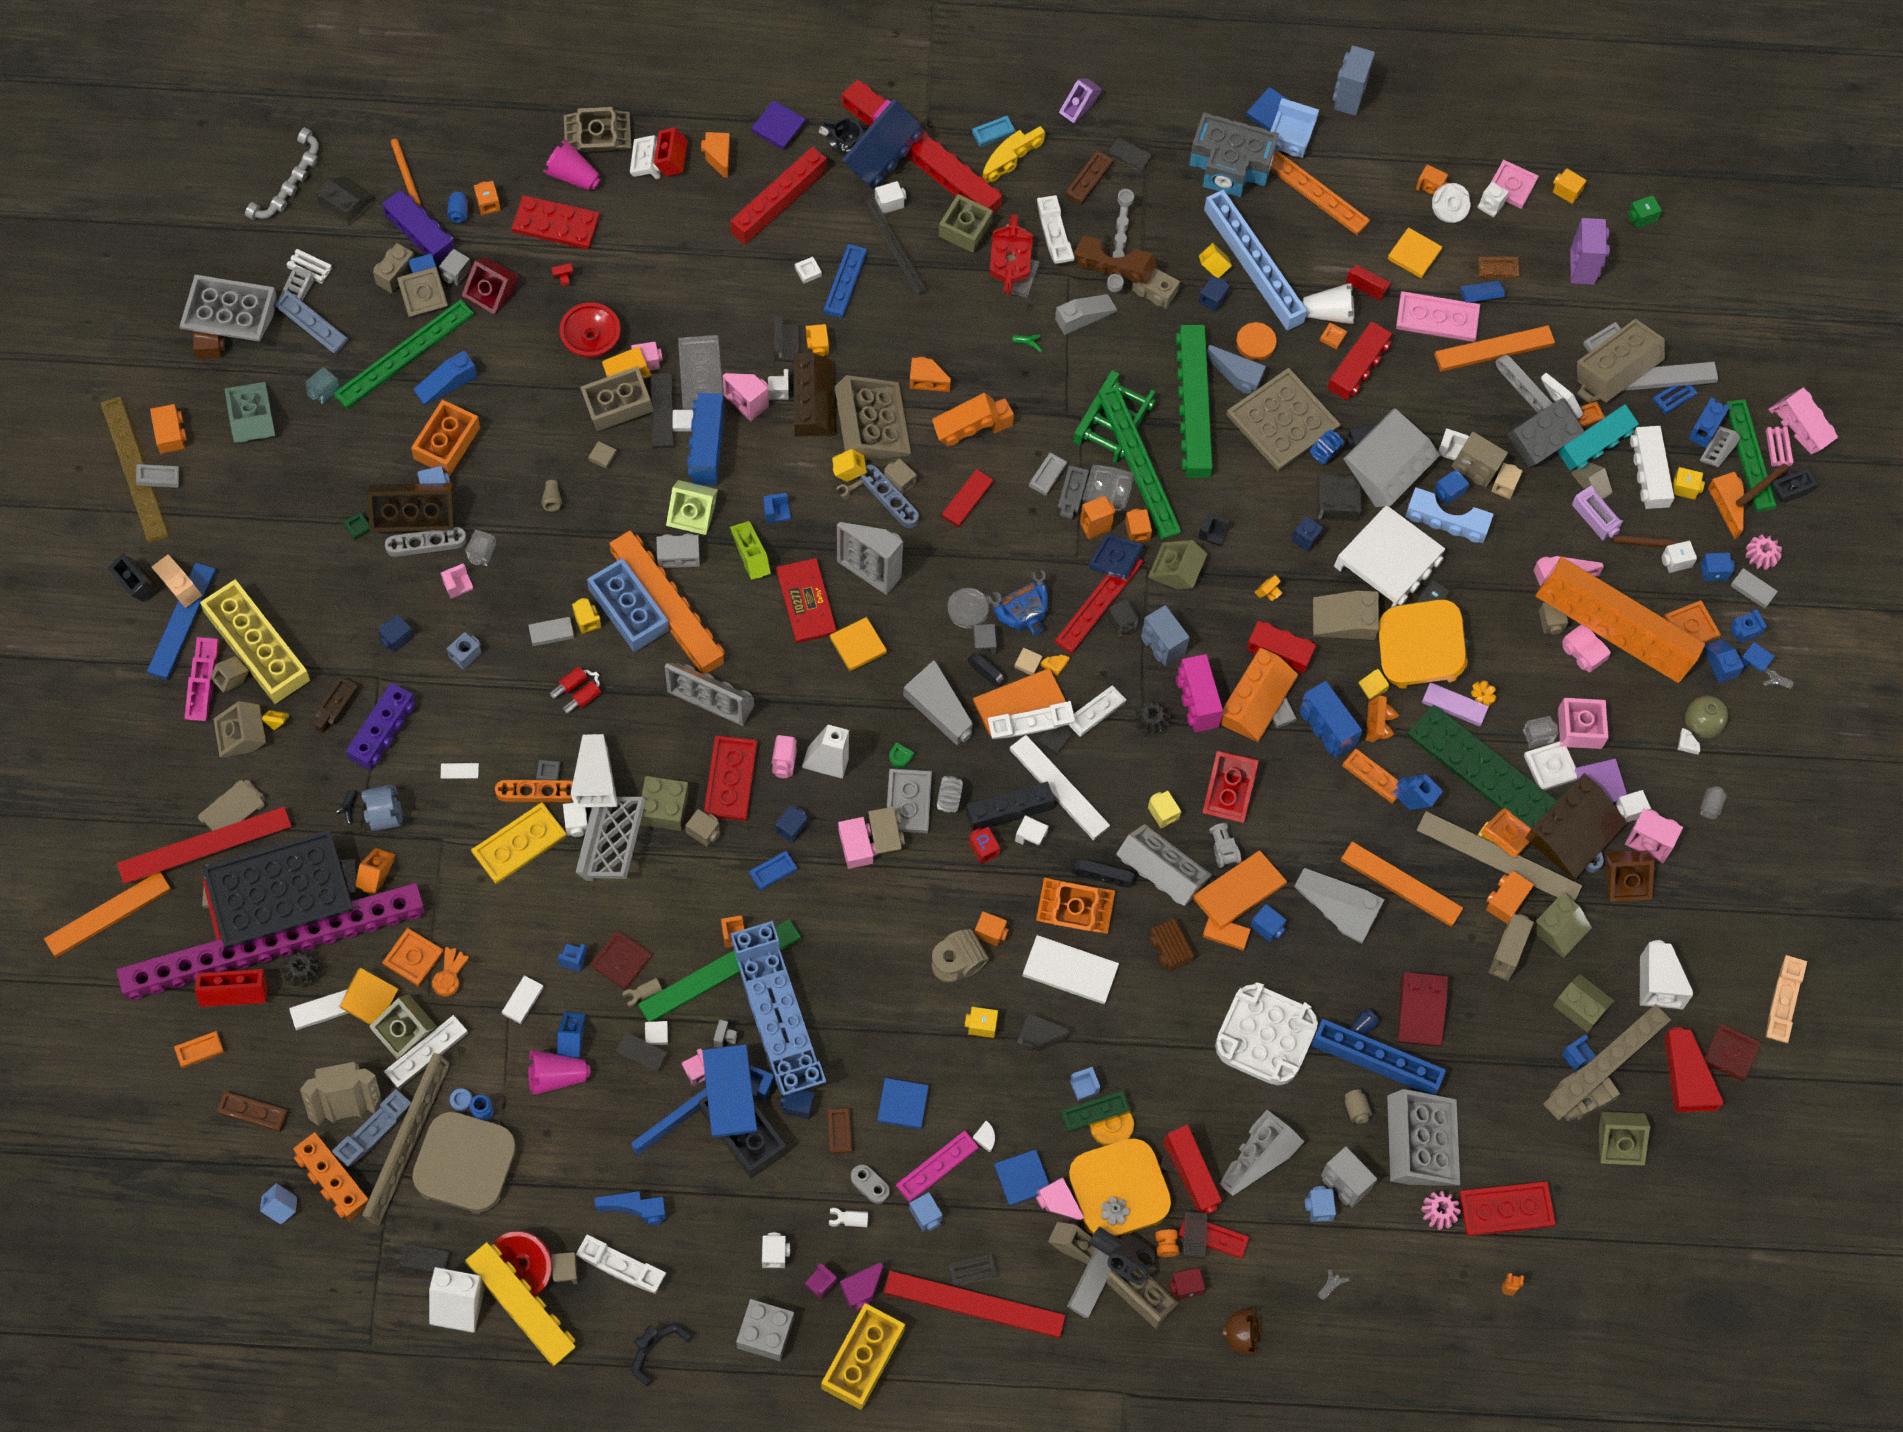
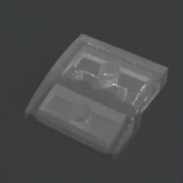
[1082,465,1134,511]

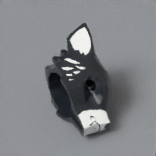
[819,117,869,155]

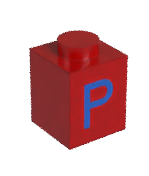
[969,827,1000,865]

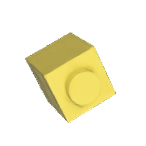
[1148,791,1181,828]

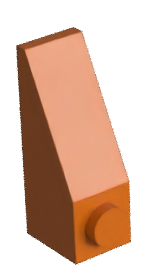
[1708,472,1744,539]

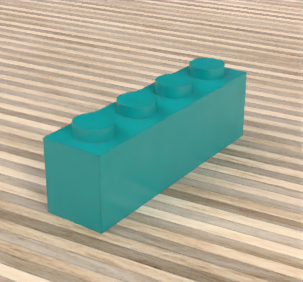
[1557,404,1639,470]

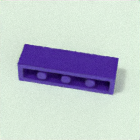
[382,190,454,265]

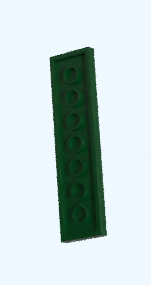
[1407,704,1557,828]

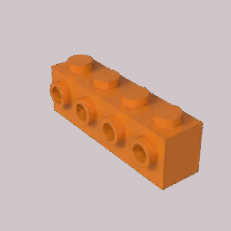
[293,1132,368,1222]

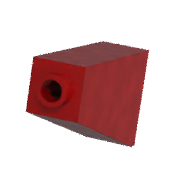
[1664,1027,1723,1113]
[1163,1125,1222,1215]

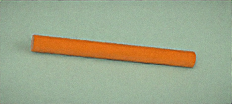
[391,139,421,207]

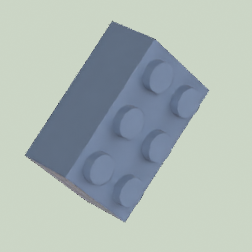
[1332,45,1375,116]

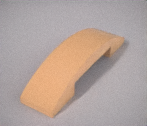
[1766,955,1807,1043]

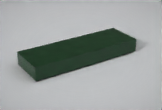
[1060,1090,1130,1133]

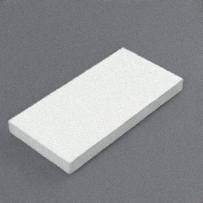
[1022,935,1119,1005]

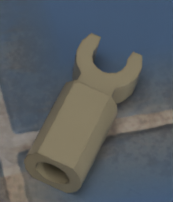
[622,978,662,1008]

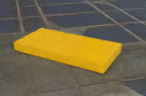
[471,802,567,885]

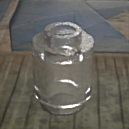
[1700,786,1727,819]

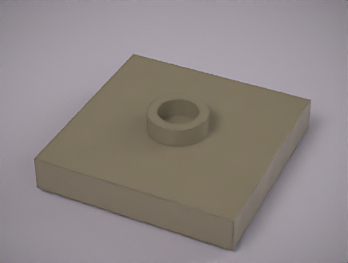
[397,267,448,317]

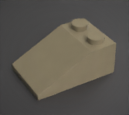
[1313,591,1379,640]

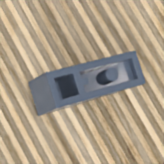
[1206,345,1266,394]

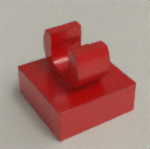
[551,263,573,286]

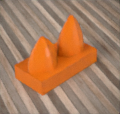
[1366,695,1399,742]

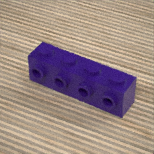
[346,683,415,770]

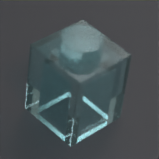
[305,367,340,404]

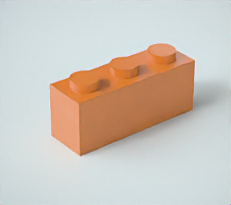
[932,393,1000,446]

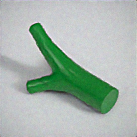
[1012,334,1043,353]

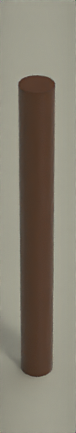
[1736,464,1789,507]

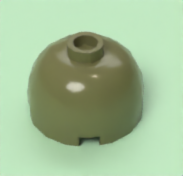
[1685,695,1729,738]

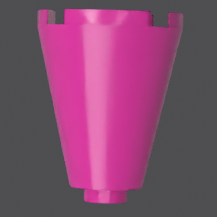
[543,139,600,191]
[528,1050,590,1095]

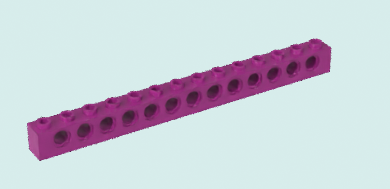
[116,883,425,1000]

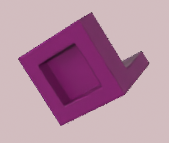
[805,1263,837,1300]

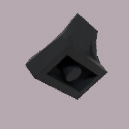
[1771,468,1818,502]

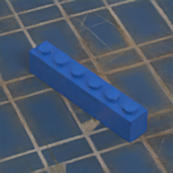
[1311,1019,1446,1095]

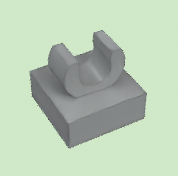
[714,1020,737,1048]

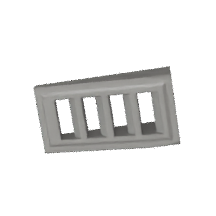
[278,266,314,301]
[1700,426,1740,467]

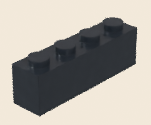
[966,781,1055,832]

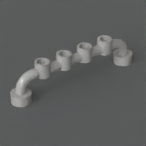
[245,127,319,220]
[1107,189,1134,292]

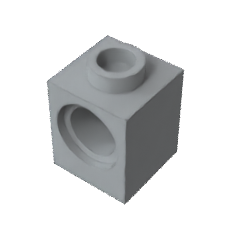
[439,249,472,286]

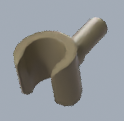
[837,479,864,499]

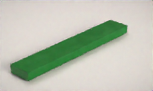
[1725,399,1776,512]

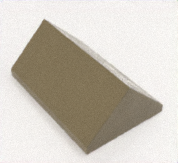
[1106,1269,1179,1329]

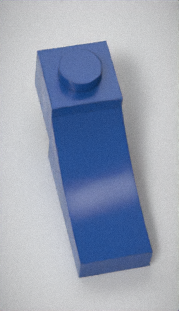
[594,1191,666,1225]

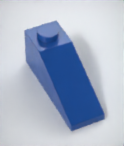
[414,350,477,406]

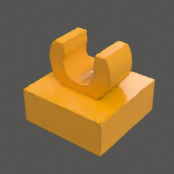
[1255,575,1282,601]

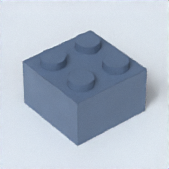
[1141,605,1189,667]

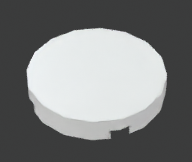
[1432,183,1471,223]

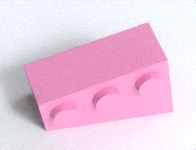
[1768,387,1838,454]

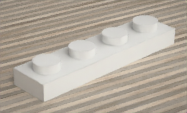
[384,1015,468,1089]

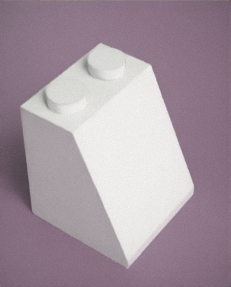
[1640,940,1693,1009]
[429,1267,485,1333]

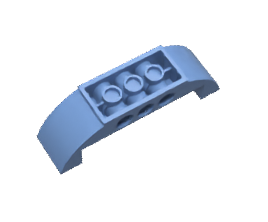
[731,921,826,1096]

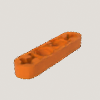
[495,780,573,802]

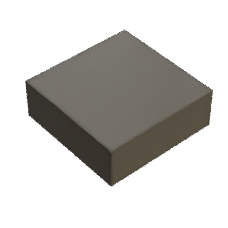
[588,441,617,469]

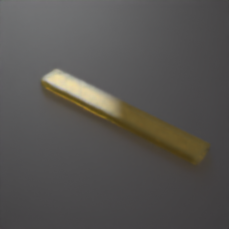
[101,397,168,543]

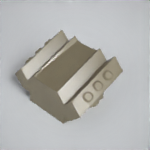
[564,107,631,152]
[300,1062,382,1126]

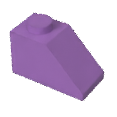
[1059,78,1102,123]

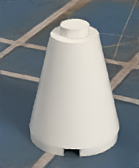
[1301,284,1354,324]

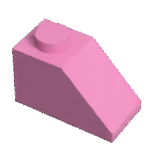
[1036,1178,1084,1220]

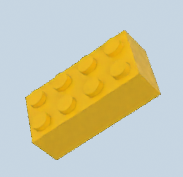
[821,1303,905,1410]

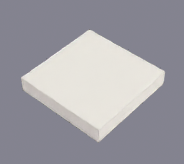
[1541,373,1583,419]
[1524,741,1577,791]

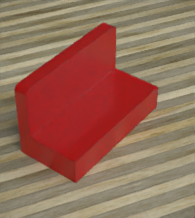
[1346,265,1391,301]

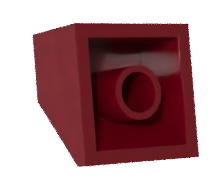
[461,257,519,315]

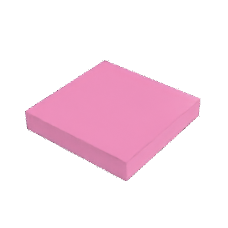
[1491,160,1539,209]

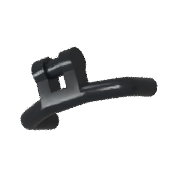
[631,1323,693,1387]

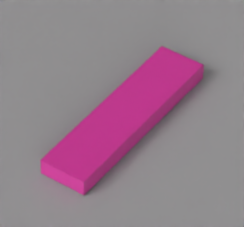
[896,1130,979,1203]

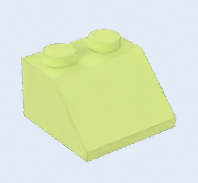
[666,480,718,535]

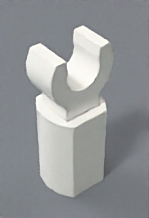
[829,1208,868,1227]

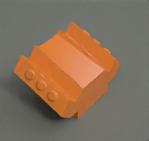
[1036,878,1115,934]

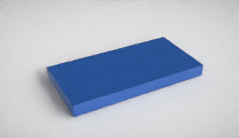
[702,1045,757,1138]

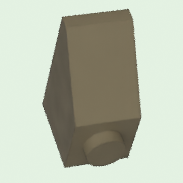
[1048,1222,1096,1264]

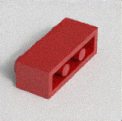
[1246,621,1316,674]
[195,969,268,1007]

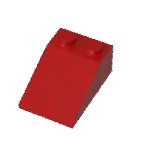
[1203,750,1260,823]

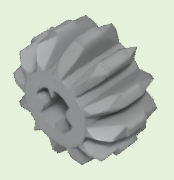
[937,776,963,813]

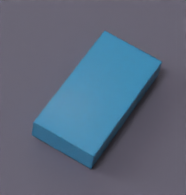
[972,116,1016,148]

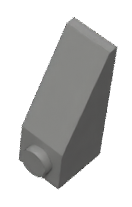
[1055,294,1117,335]

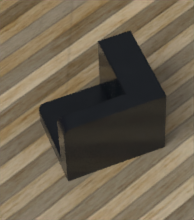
[1198,512,1230,546]

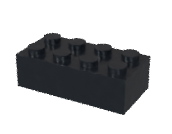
[698,1096,787,1179]

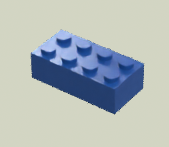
[687,392,724,486]

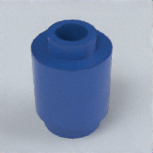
[447,192,468,223]
[469,1095,494,1121]

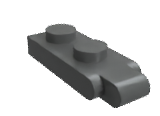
[1058,465,1089,519]

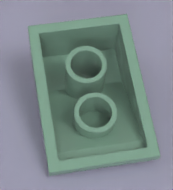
[225,382,275,443]

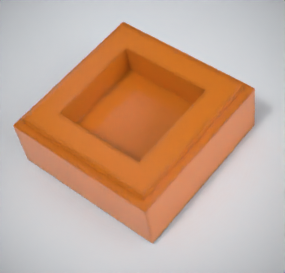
[1320,323,1347,350]

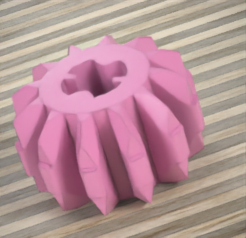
[1746,535,1782,570]
[1421,1191,1460,1230]

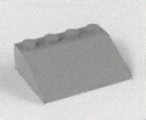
[180,275,278,342]
[1344,409,1440,507]
[837,522,903,595]
[665,663,754,726]
[1387,1089,1460,1186]

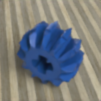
[1310,429,1345,464]

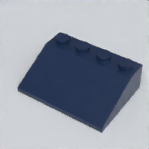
[842,99,925,190]

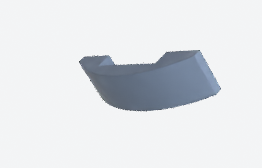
[332,1089,411,1167]

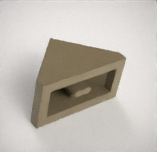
[1571,462,1613,500]

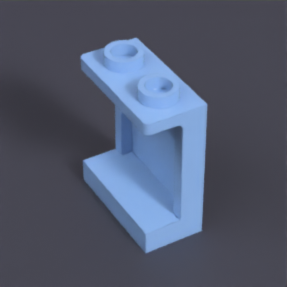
[1270,98,1319,158]

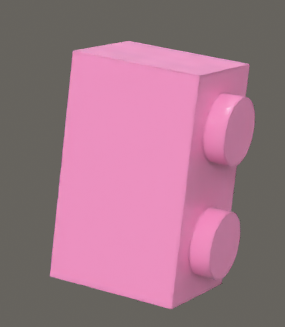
[838,817,876,869]

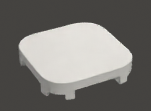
[1215,983,1318,1085]

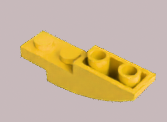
[983,126,1045,183]

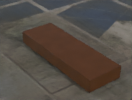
[1065,151,1113,205]
[216,1091,288,1132]

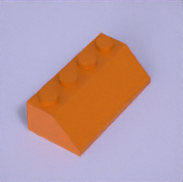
[1221,648,1298,742]

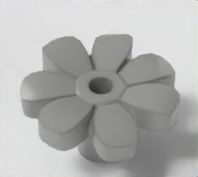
[1101,1197,1129,1226]

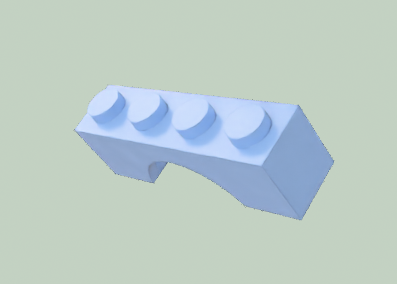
[1405,487,1493,543]

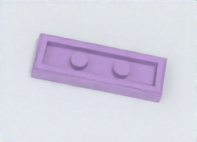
[1422,683,1489,727]

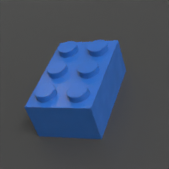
[1300,681,1362,759]

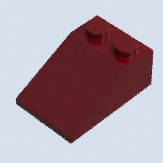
[1397,972,1448,1047]

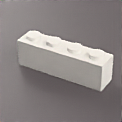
[1630,426,1674,509]

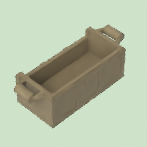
[1577,319,1665,404]

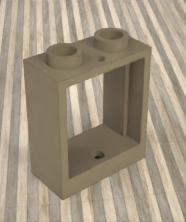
[1488,914,1534,981]

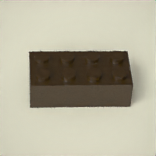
[367,483,456,532]

